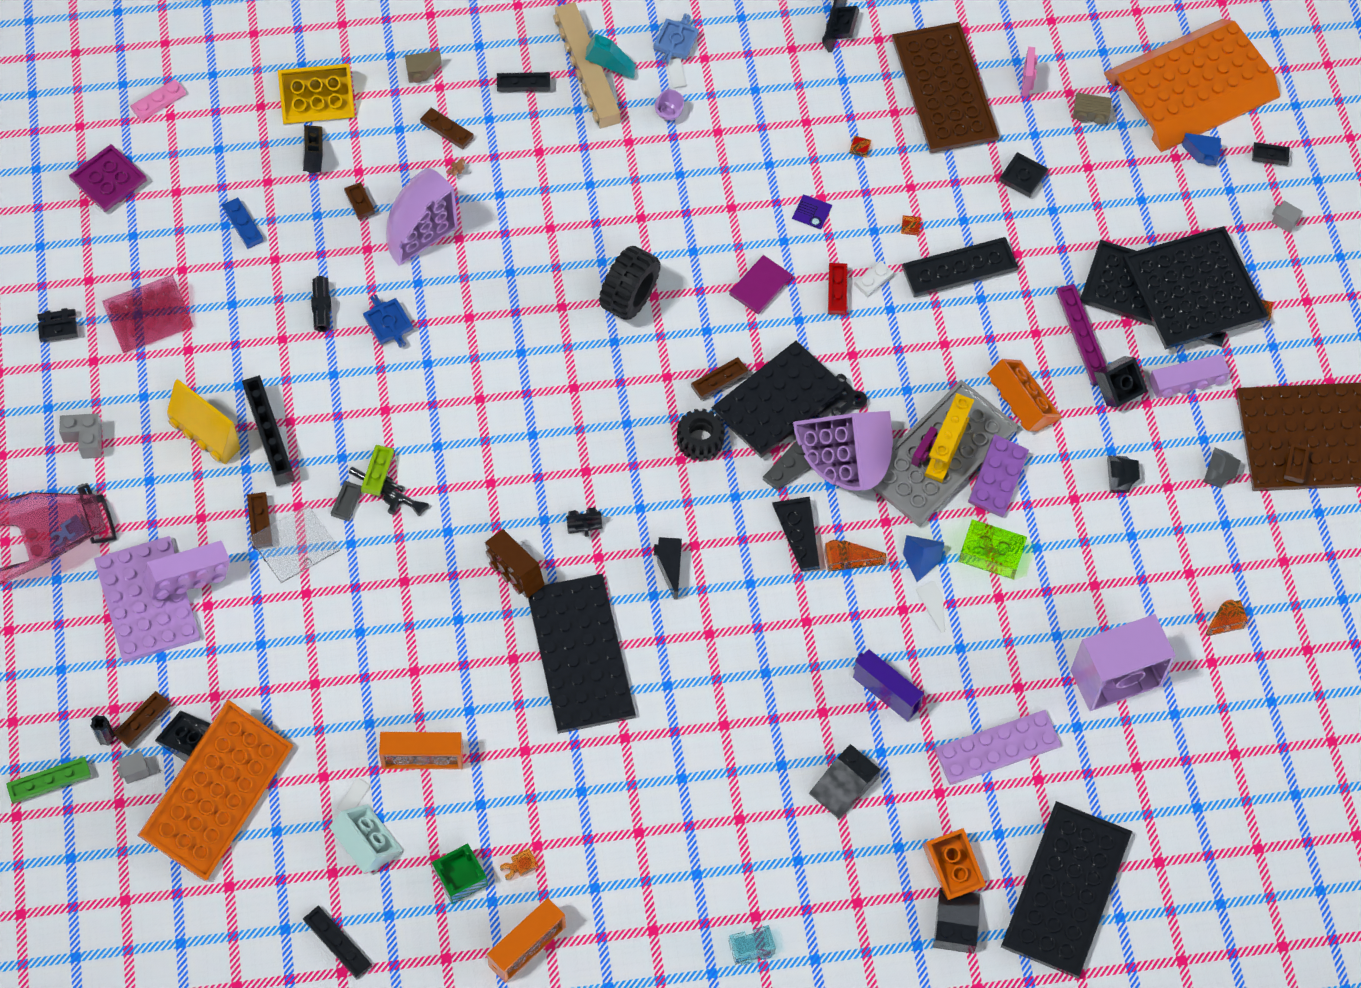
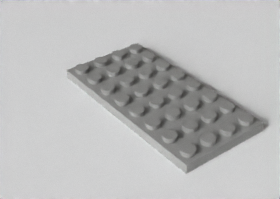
[872,380,1019,527]

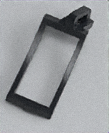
[76,483,117,544]

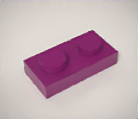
[911,426,938,467]

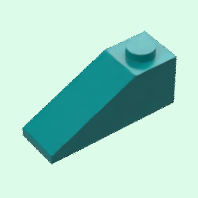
[585,34,636,79]

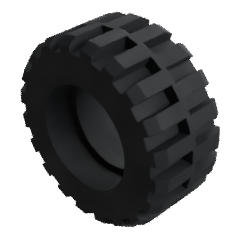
[599,246,661,320]

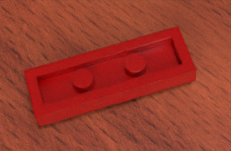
[828,263,847,315]

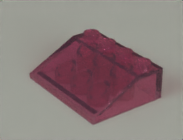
[102,274,194,354]

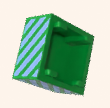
[431,843,488,904]

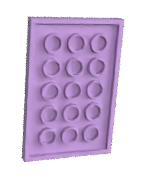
[94,536,201,663]

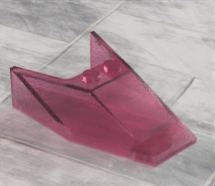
[0,492,106,585]

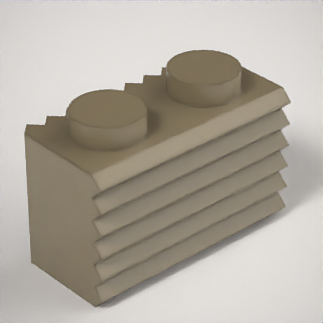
[1072,93,1112,124]

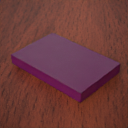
[729,255,792,315]

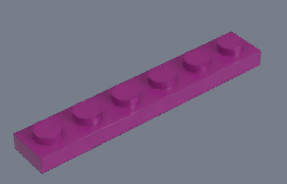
[1056,284,1106,385]

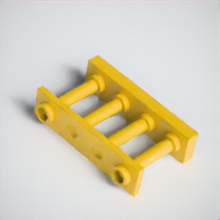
[924,393,974,483]

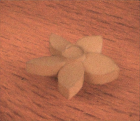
[447,159,465,176]

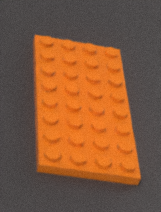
[137,700,294,881]

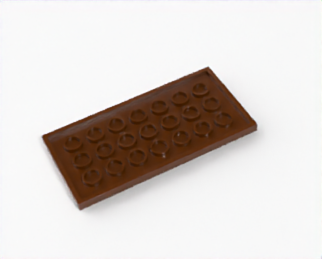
[892,22,999,153]

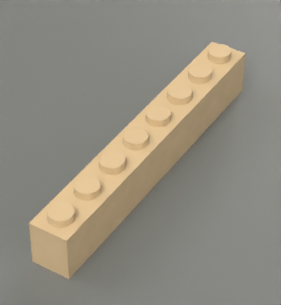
[553,2,620,129]

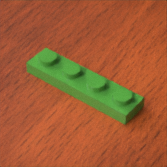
[6,757,91,804]

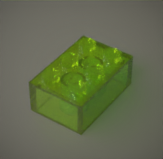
[958,519,1027,580]

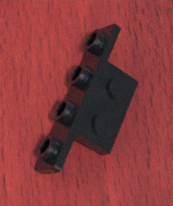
[822,0,859,53]

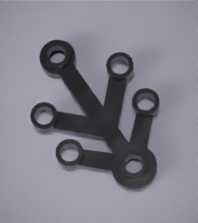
[815,374,867,417]

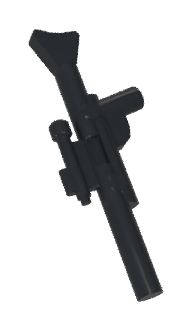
[349,467,429,516]

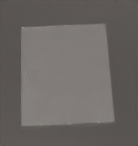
[249,505,340,583]

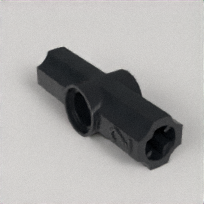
[311,276,331,332]

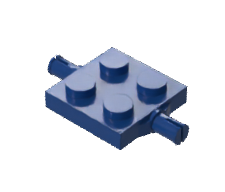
[363,294,413,348]

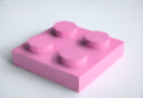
[1021,46,1038,97]

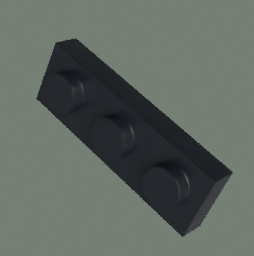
[497,72,550,92]

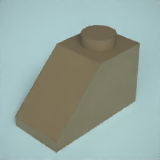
[405,50,441,83]

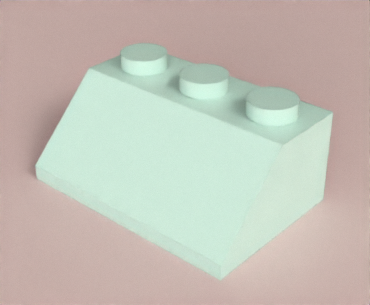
[329,804,403,873]

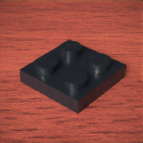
[999,152,1049,198]

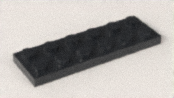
[902,237,1018,298]

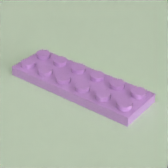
[935,710,1061,785]

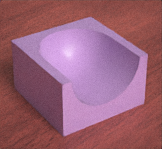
[1070,614,1176,711]

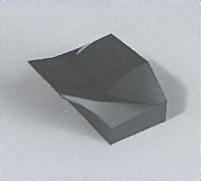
[1203,447,1241,488]

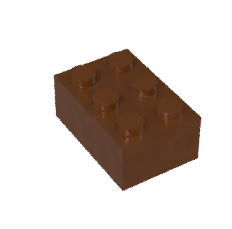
[485,529,545,598]

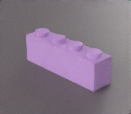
[1149,354,1230,399]

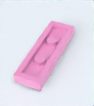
[130,79,186,121]

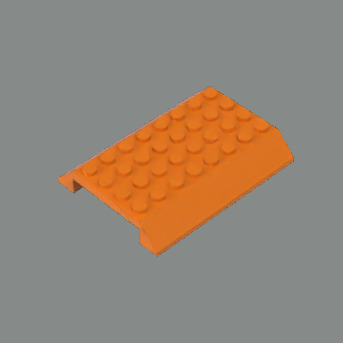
[1104,19,1280,152]

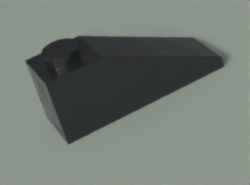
[303,125,323,173]
[654,537,682,600]

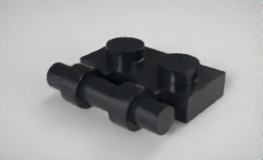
[37,308,78,342]

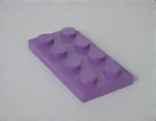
[968,435,1029,517]

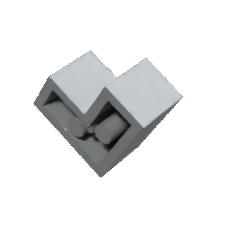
[59,413,102,459]

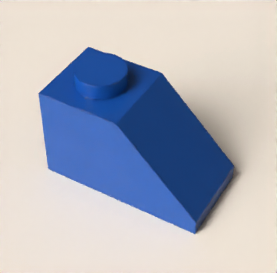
[1182,133,1221,166]

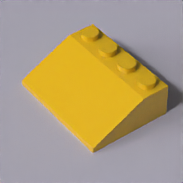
[277,63,355,124]
[167,379,241,464]

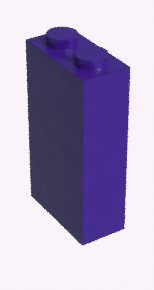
[853,649,924,722]

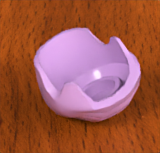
[655,89,684,120]

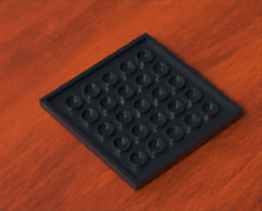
[1122,226,1269,350]

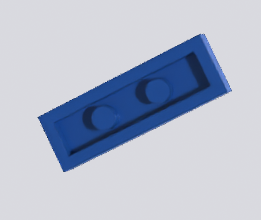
[222,197,264,249]

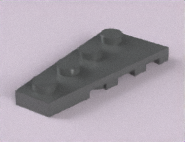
[763,440,812,491]

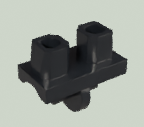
[566,507,603,537]

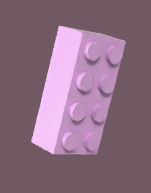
[143,541,230,600]

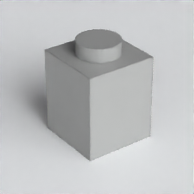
[1272,200,1303,233]
[117,751,150,784]

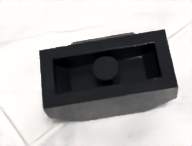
[1107,456,1140,493]

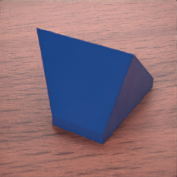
[903,535,944,582]

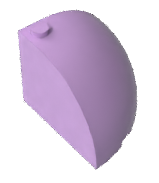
[386,168,458,266]
[793,411,893,490]

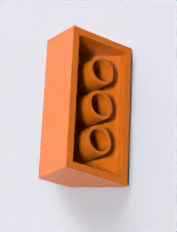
[987,359,1062,431]

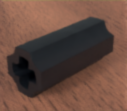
[90,715,114,746]

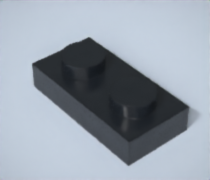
[1252,142,1290,166]

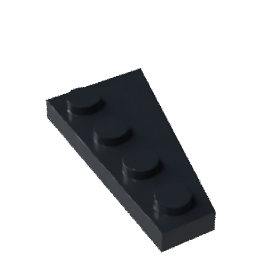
[772,496,820,572]

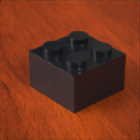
[1094,356,1148,407]

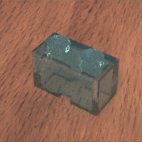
[728,925,776,966]

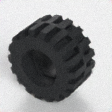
[677,409,725,461]

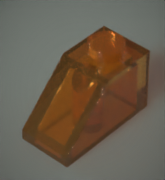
[1206,600,1248,636]

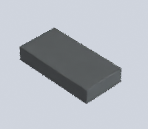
[330,481,362,522]

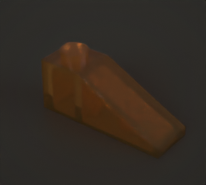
[824,540,887,572]

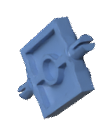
[653,13,699,64]

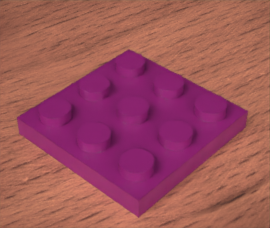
[69,144,147,212]

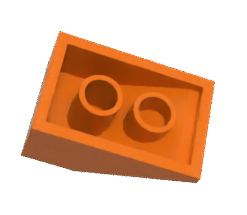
[922,828,986,900]

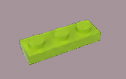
[361,445,394,496]

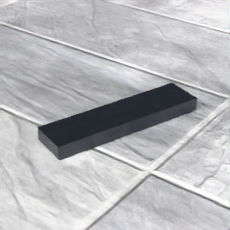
[303,905,372,980]

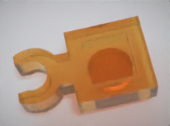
[500,848,539,880]

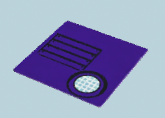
[792,194,832,230]

